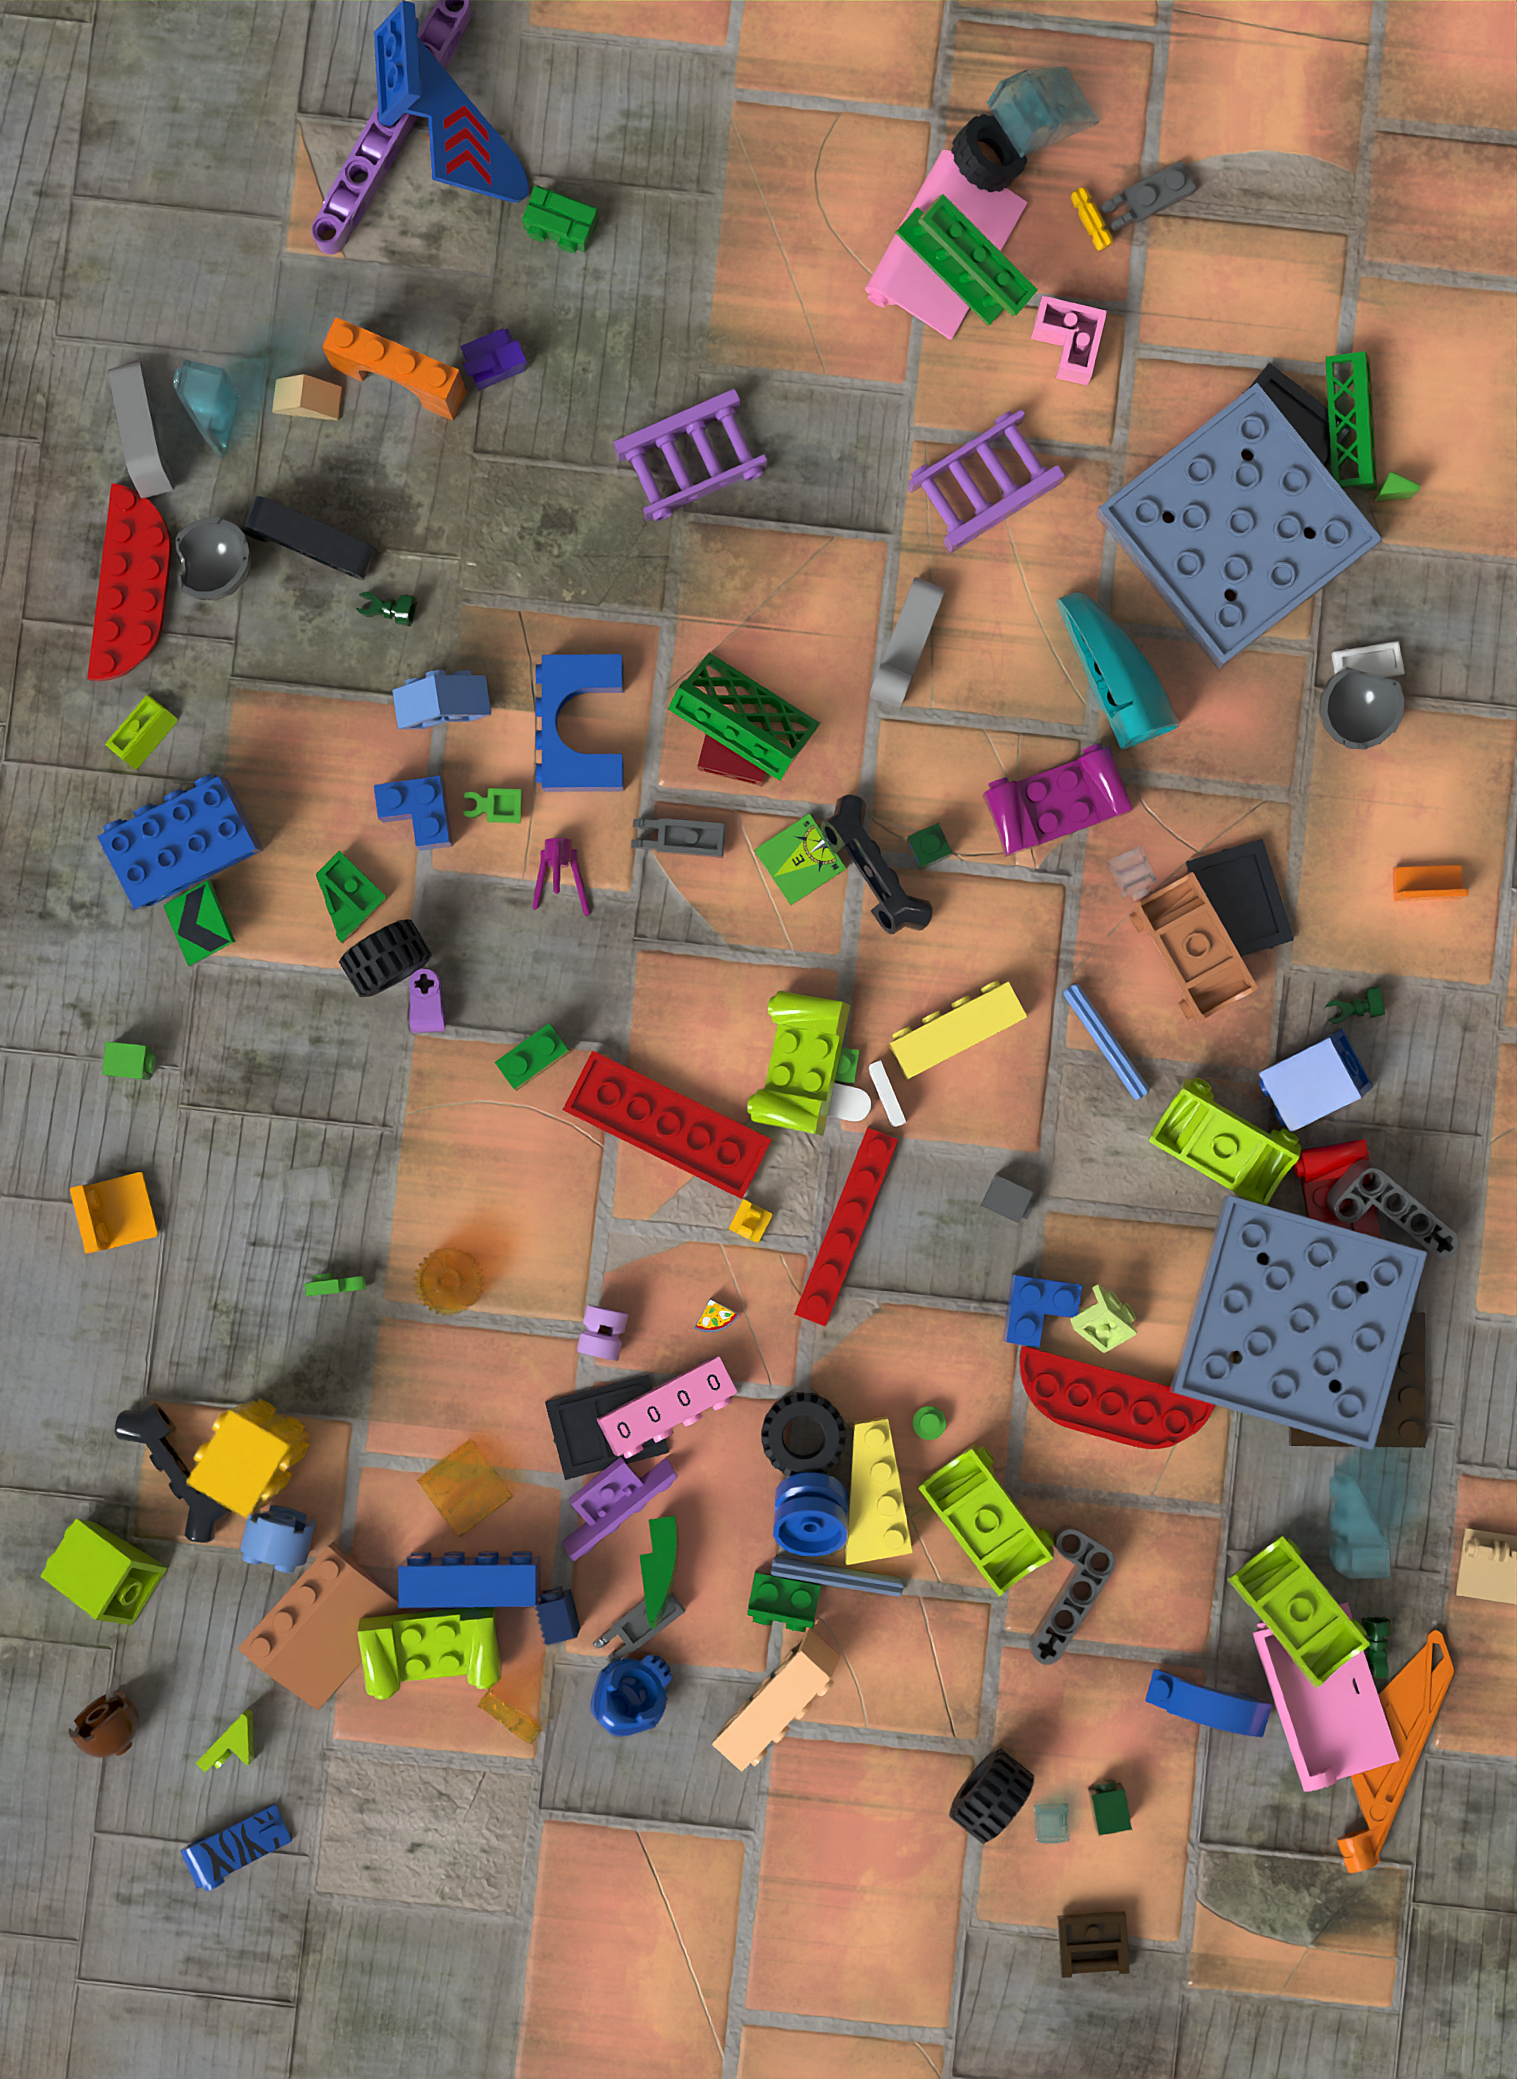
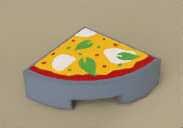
[694,1298,739,1332]

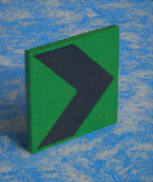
[163,880,236,967]

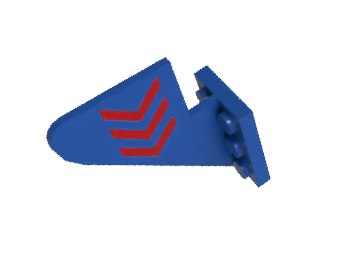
[374,1,529,203]

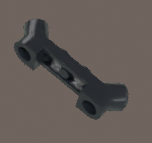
[821,794,933,934]
[114,1403,231,1543]

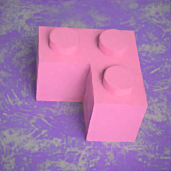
[1031,296,1107,386]

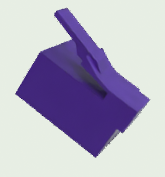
[460,328,527,390]

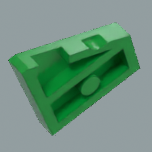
[316,851,388,944]

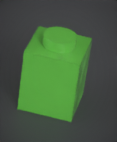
[102,1042,156,1080]

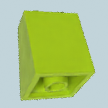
[40,1518,168,1626]

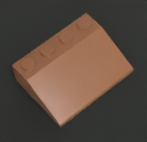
[237,1541,408,1710]

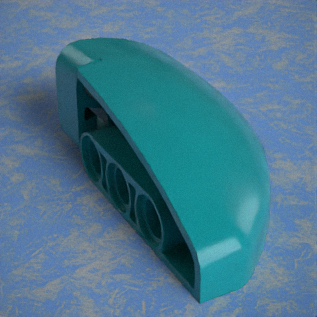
[1056,592,1180,750]

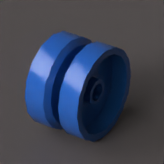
[773,1472,848,1556]

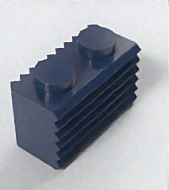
[535,1586,581,1645]

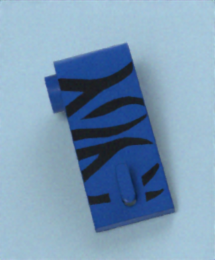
[180,1804,292,1891]

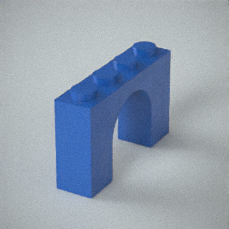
[535,654,624,792]

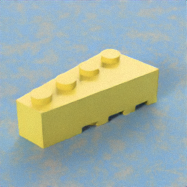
[845,1416,913,1565]

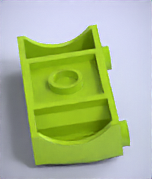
[747,990,850,1136]
[1148,1077,1301,1206]
[918,1444,1056,1597]
[1227,1536,1370,1688]
[357,1607,502,1700]

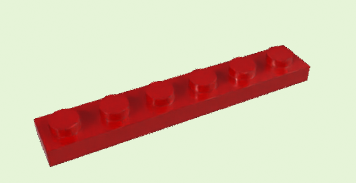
[794,1127,898,1327]

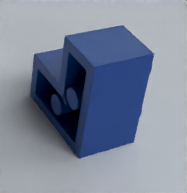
[374,776,453,851]
[1003,1274,1082,1347]

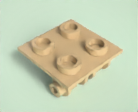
[1456,1528,1517,1604]

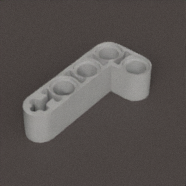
[108,361,175,498]
[869,577,946,708]

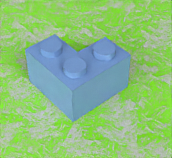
[392,670,491,729]

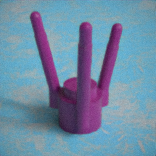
[532,838,590,916]

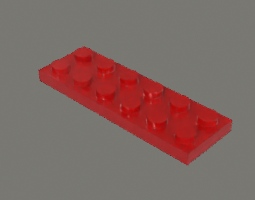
[563,1050,772,1199]

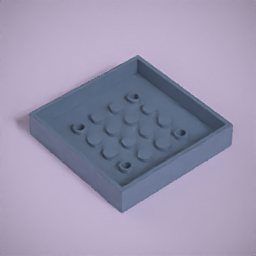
[1096,383,1382,669]
[1170,1195,1427,1451]

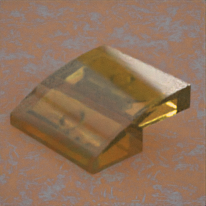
[417,1439,513,1537]

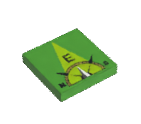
[754,813,846,906]

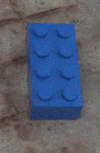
[398,1551,540,1608]

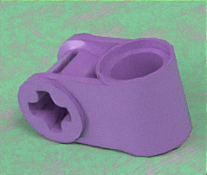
[409,969,446,1033]

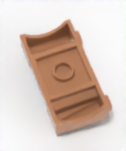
[1129,872,1259,1022]

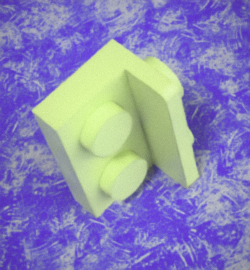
[1070,1284,1138,1353]

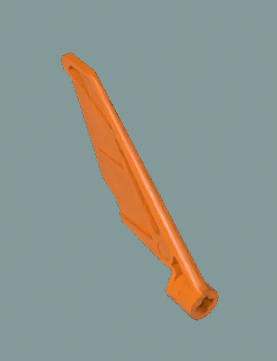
[1337,1630,1455,1873]

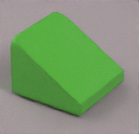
[1374,472,1420,501]

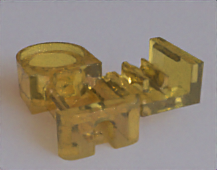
[477,1688,542,1744]

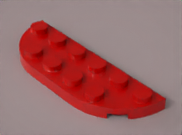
[87,483,172,681]
[1019,1345,1215,1449]

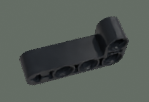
[240,496,377,580]

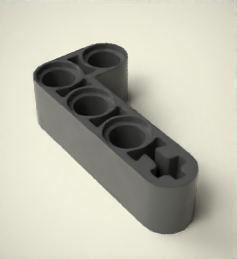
[1326,1160,1460,1259]
[1029,1526,1115,1665]

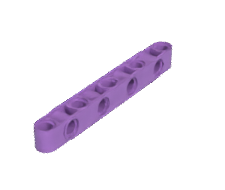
[311,0,472,255]

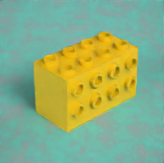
[186,1399,310,1518]

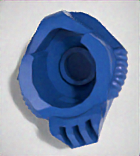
[590,1654,672,1737]

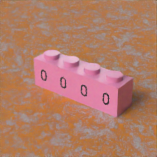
[597,1356,738,1458]

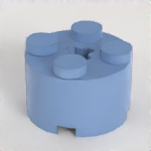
[240,1505,316,1573]

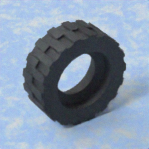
[952,114,1027,192]

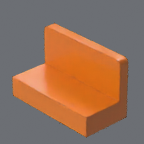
[1392,865,1469,902]

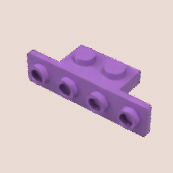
[562,1457,678,1561]

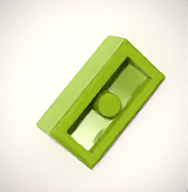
[105,694,178,770]

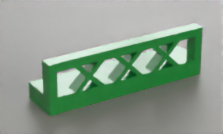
[1325,351,1378,491]

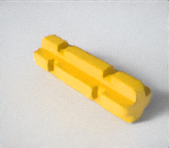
[1070,187,1113,251]

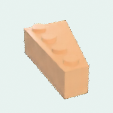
[712,1629,840,1771]

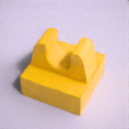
[728,1199,773,1244]

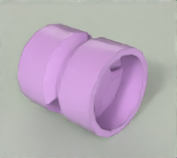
[576,1305,629,1361]

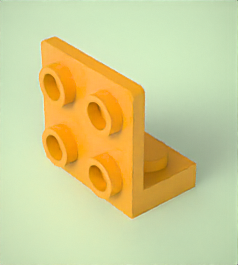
[69,1172,159,1254]

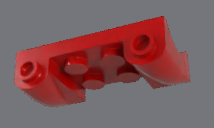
[1293,1139,1384,1240]

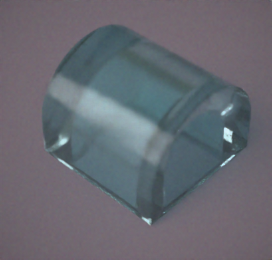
[1034,1803,1070,1844]

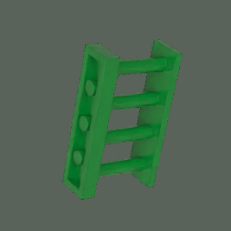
[895,194,1038,326]

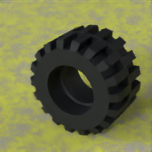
[339,919,432,997]
[761,1392,846,1477]
[949,1749,1035,1843]

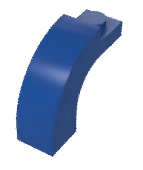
[1145,1669,1272,1737]

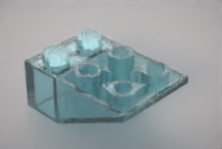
[987,67,1099,157]
[1329,1469,1390,1578]

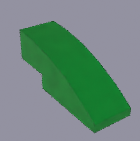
[639,1516,679,1629]

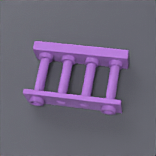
[613,389,767,522]
[908,409,1065,554]

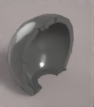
[176,517,252,601]
[1319,667,1405,750]

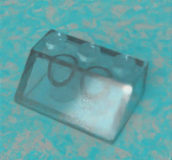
[173,359,241,458]

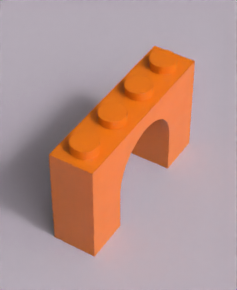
[322,317,466,421]

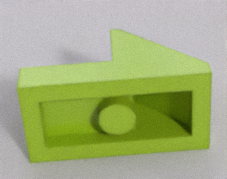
[195,1708,254,1772]

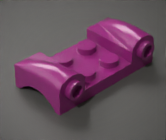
[983,743,1133,857]

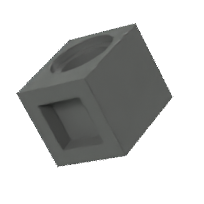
[980,1175,1035,1223]

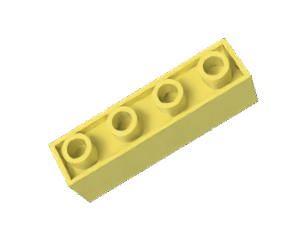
[888,980,1027,1080]

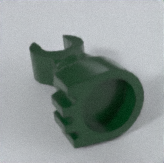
[356,592,417,626]
[1324,986,1385,1024]
[1362,1616,1391,1678]

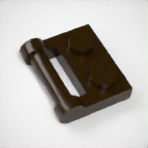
[1057,1911,1130,1978]

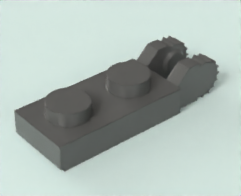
[1101,160,1196,231]
[631,818,726,858]
[592,1592,686,1664]

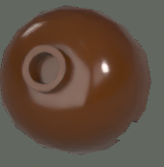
[68,1690,139,1758]

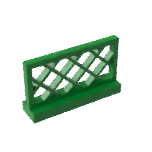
[668,652,820,781]

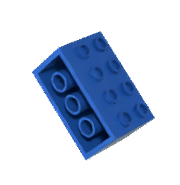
[97,774,263,909]

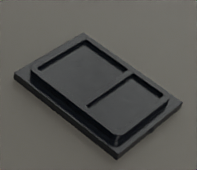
[1242,363,1351,464]
[1185,839,1294,957]
[545,1374,669,1480]

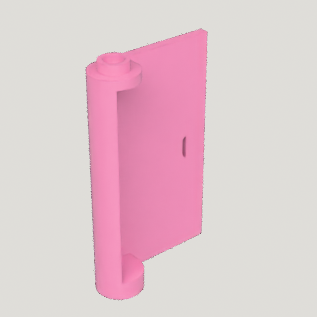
[865,150,1028,339]
[1252,1602,1399,1792]

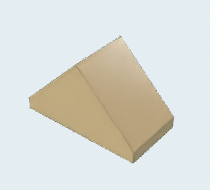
[272,374,343,421]

